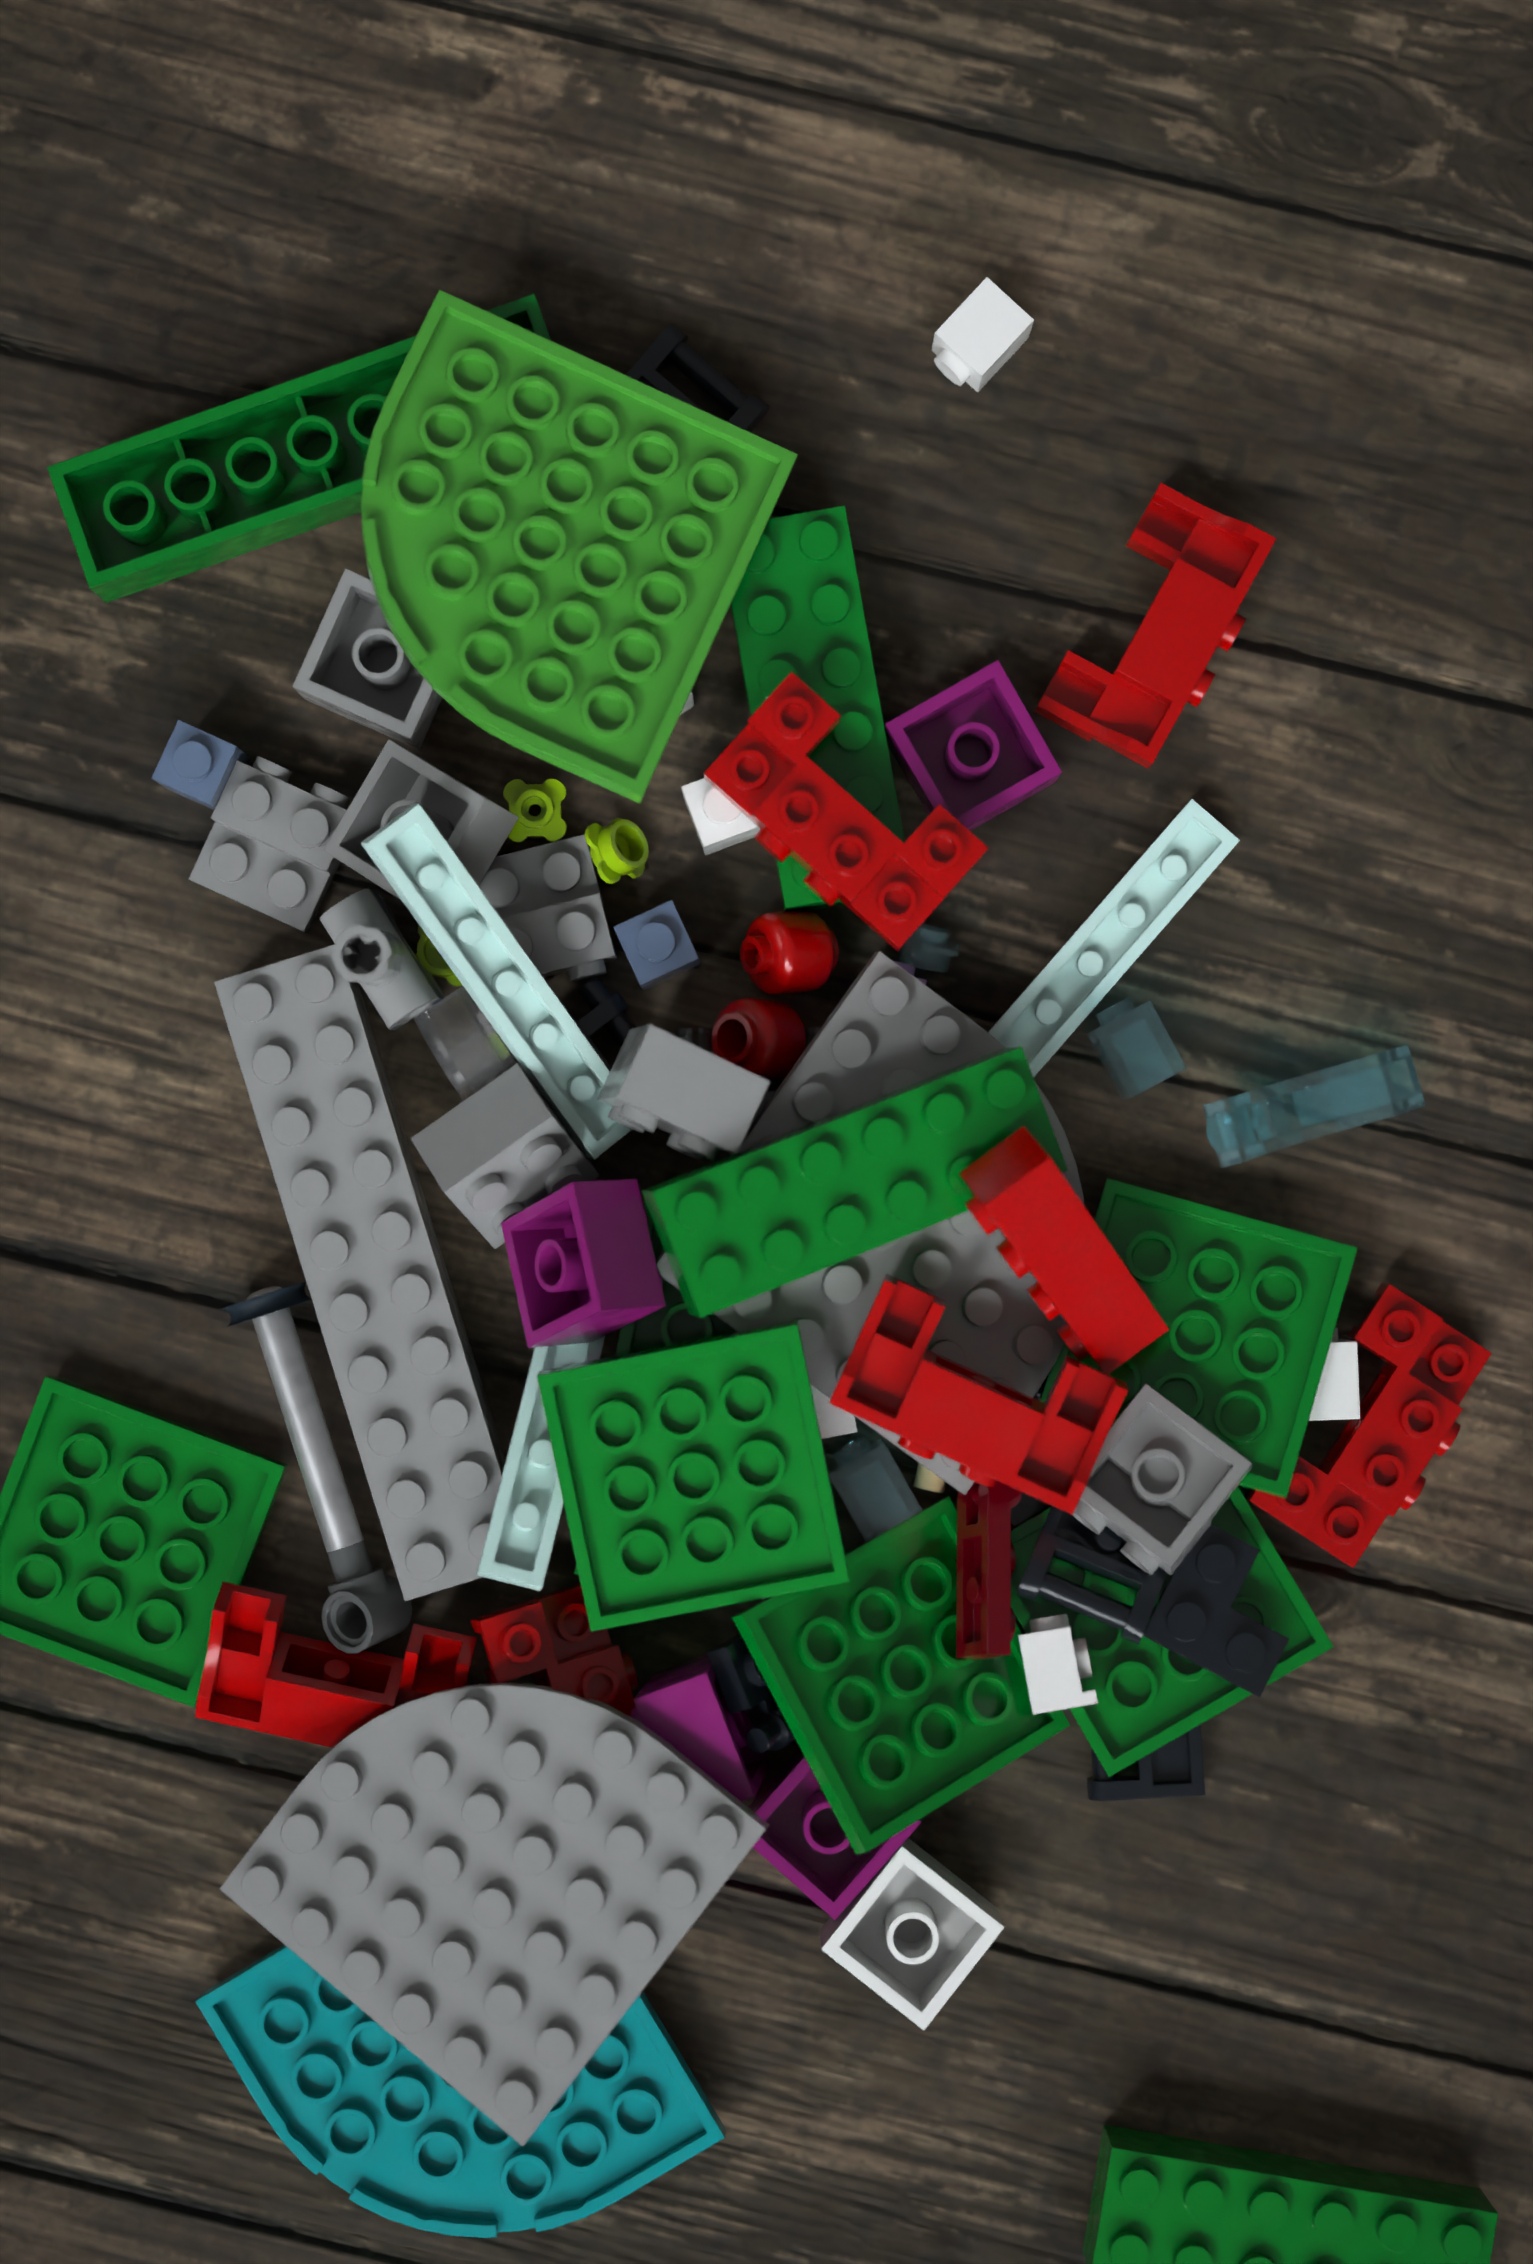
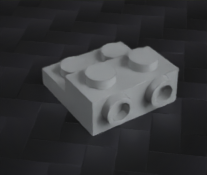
[189,756,350,934]
[478,834,617,982]
[1073,1384,1252,1575]

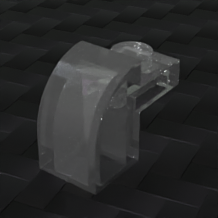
[414,986,534,1101]

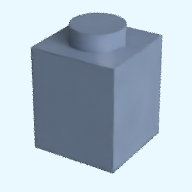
[152,720,250,810]
[613,900,700,991]

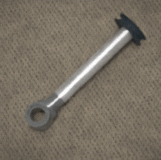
[219,1281,412,1653]

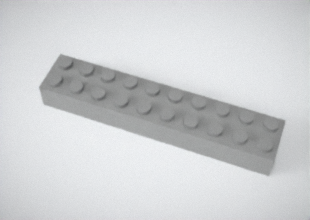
[214,944,506,1601]

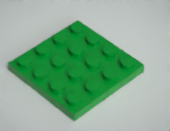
[1041,1178,1358,1499]
[537,1320,850,1632]
[0,1375,289,1708]
[1011,1486,1334,1777]
[732,1496,1070,1854]

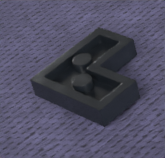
[1143,1525,1289,1698]

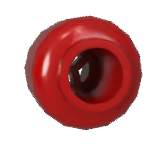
[740,909,839,995]
[711,997,806,1083]

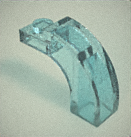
[1202,1044,1426,1168]

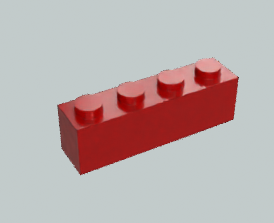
[959,1126,1169,1374]

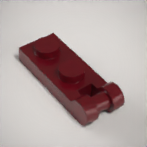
[956,1480,1022,1659]

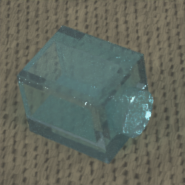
[1087,997,1186,1100]
[828,1435,922,1542]

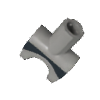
[320,889,445,1030]

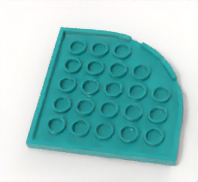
[195,1944,726,2238]

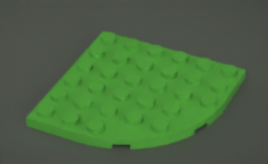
[361,289,798,804]

